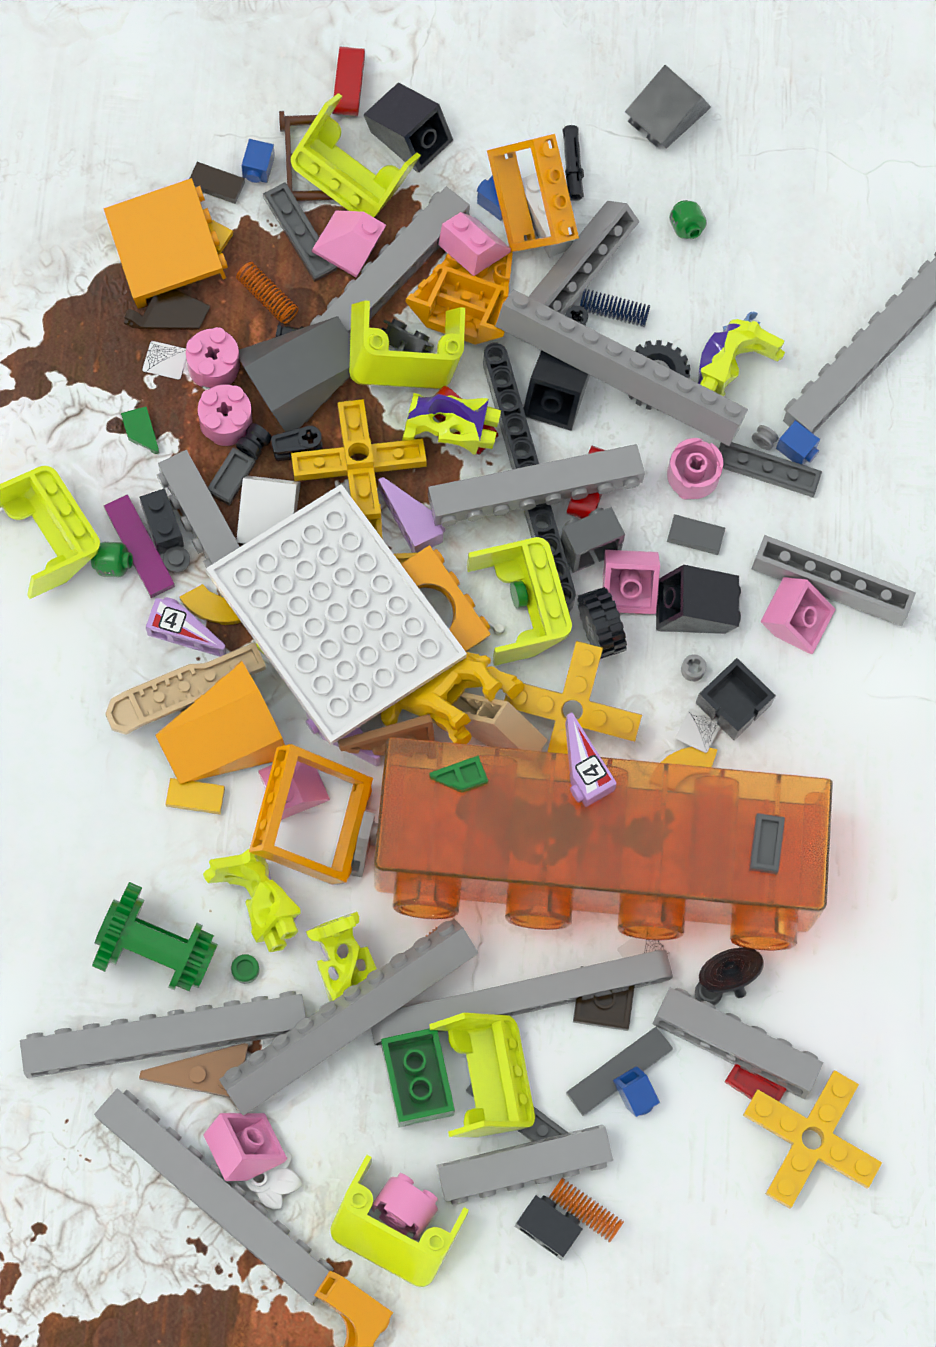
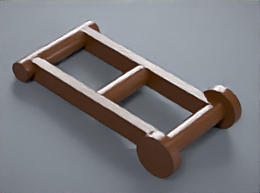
[279,111,334,201]

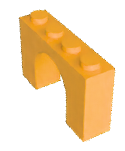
[401,545,491,652]
[281,1271,393,1347]

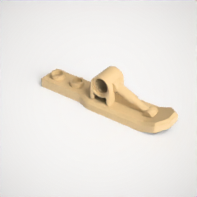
[105,642,266,735]

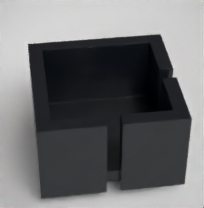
[696,658,776,740]

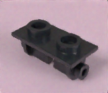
[381,318,434,353]

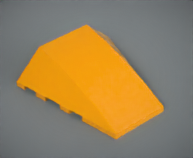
[405,252,513,345]
[155,661,285,784]

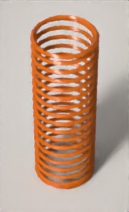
[236,262,298,324]
[548,1178,624,1242]

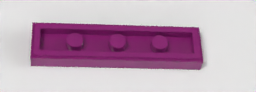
[103,494,175,598]

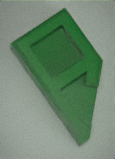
[121,407,159,454]
[429,755,489,793]

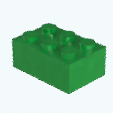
[381,1028,455,1128]

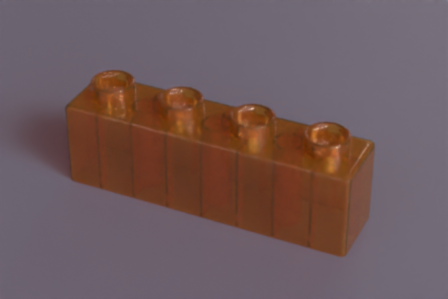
[374,738,833,951]

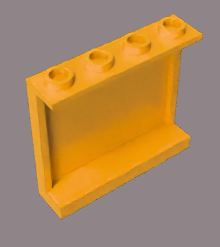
[103,178,228,309]

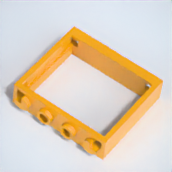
[487,134,579,252]
[249,744,373,884]

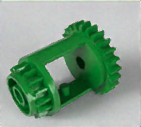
[92,882,218,991]

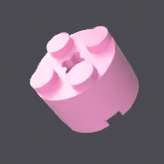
[186,327,240,388]
[198,385,252,446]
[667,438,723,499]
[371,1173,438,1240]

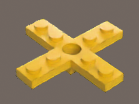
[291,399,427,520]
[504,641,642,780]
[743,1070,882,1208]

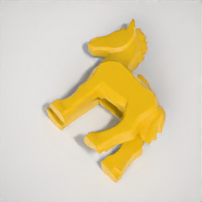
[380,652,524,750]

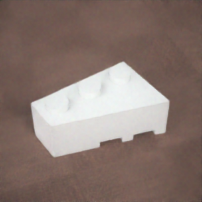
[522,161,573,258]

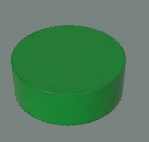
[510,580,528,609]
[231,954,259,984]

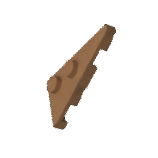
[337,714,437,759]
[139,1043,249,1098]

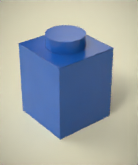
[241,139,275,183]
[477,175,503,221]
[776,420,820,465]
[613,1066,660,1117]

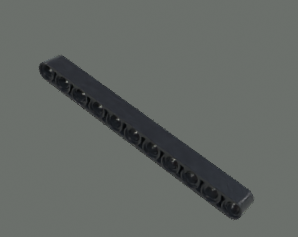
[483,342,576,612]

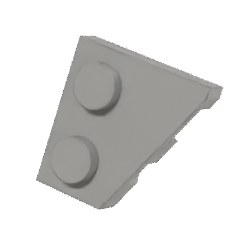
[351,811,379,877]

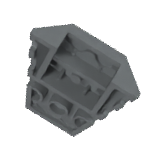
[239,316,350,432]

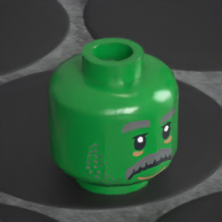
[669,200,707,239]
[91,542,133,577]

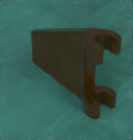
[124,289,210,330]

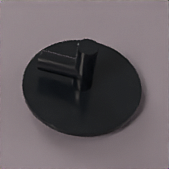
[699,947,764,998]

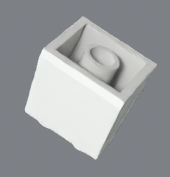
[236,476,300,546]

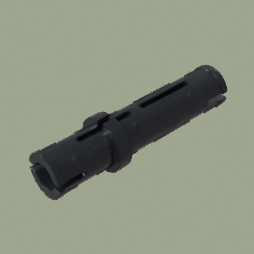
[562,125,584,201]

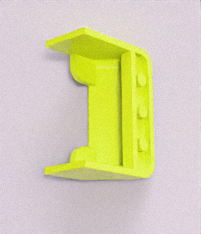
[291,93,421,217]
[349,300,465,389]
[0,466,100,599]
[467,537,572,666]
[429,1012,535,1138]
[330,1155,469,1287]

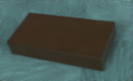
[189,161,245,204]

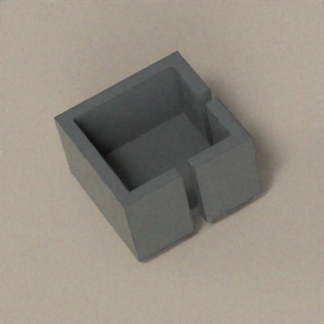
[561,507,625,573]

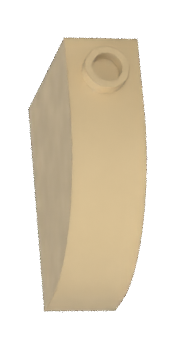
[453,692,547,762]

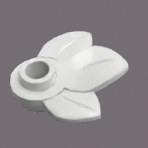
[245,1152,302,1209]

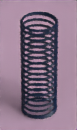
[580,288,650,327]

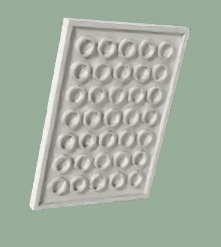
[206,484,467,746]

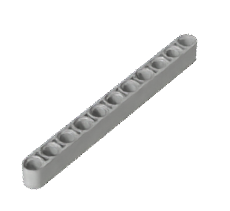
[371,950,673,1045]

